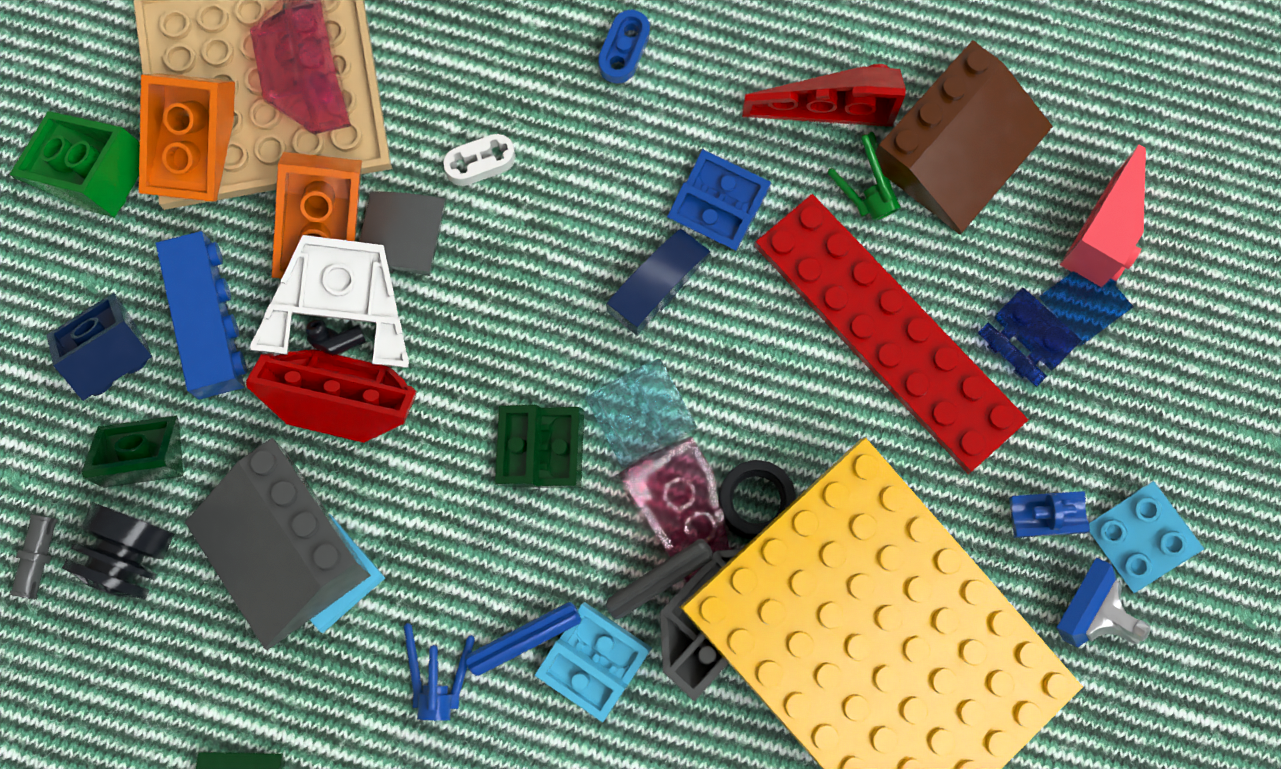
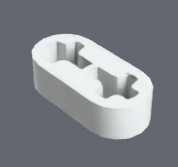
[443,134,516,186]

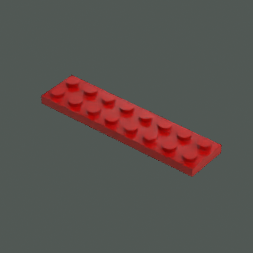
[754,193,1029,474]

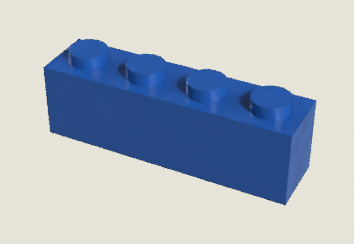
[156,231,247,400]

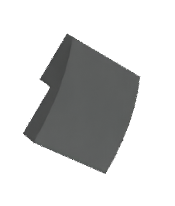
[359,191,446,276]

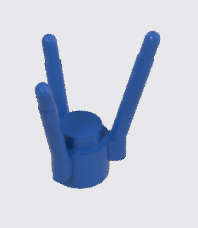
[404,623,475,721]

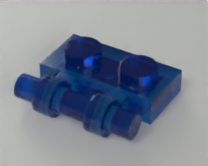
[977,287,1082,387]

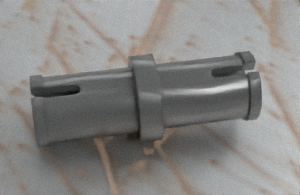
[9,514,58,600]

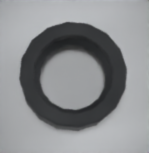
[718,460,796,539]

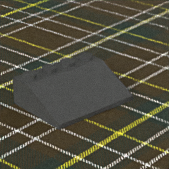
[185,438,371,651]

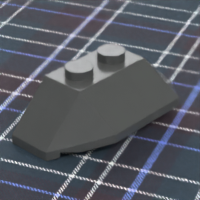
[660,549,742,702]

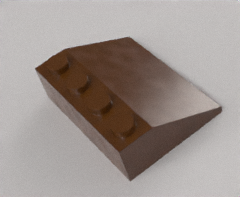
[875,40,1053,235]

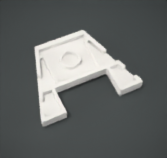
[250,235,409,368]

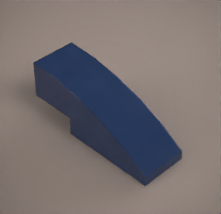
[606,228,711,336]

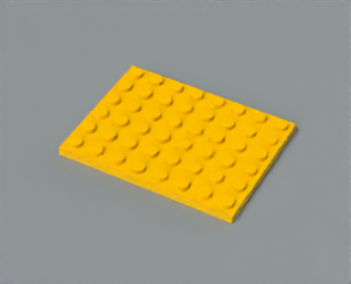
[680,438,1083,769]

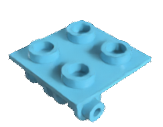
[1089,481,1204,593]

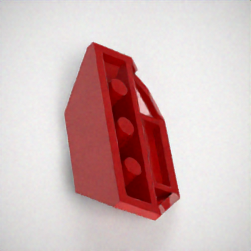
[246,349,416,443]

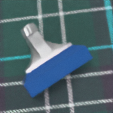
[1057,557,1151,648]

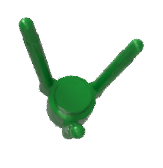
[828,132,901,222]

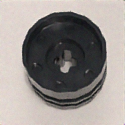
[62,502,175,600]

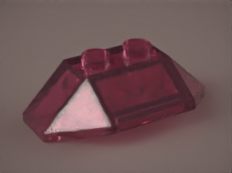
[250,0,351,134]

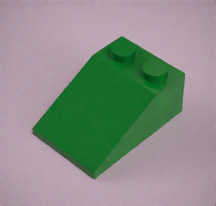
[9,111,140,218]

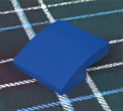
[667,149,772,251]

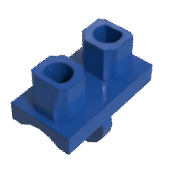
[1009,491,1090,538]

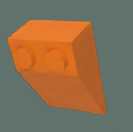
[139,73,235,202]
[272,152,362,279]

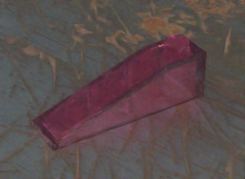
[615,436,732,584]

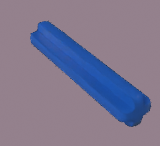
[465,602,581,676]

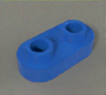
[598,10,650,83]

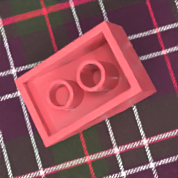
[1060,144,1146,288]

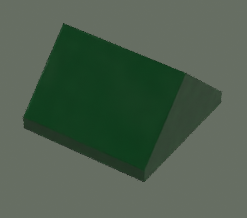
[81,415,184,488]

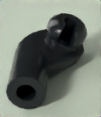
[305,320,366,355]

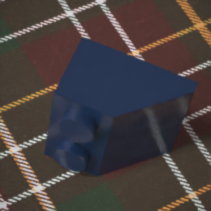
[46,293,152,401]

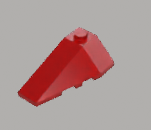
[742,64,906,127]

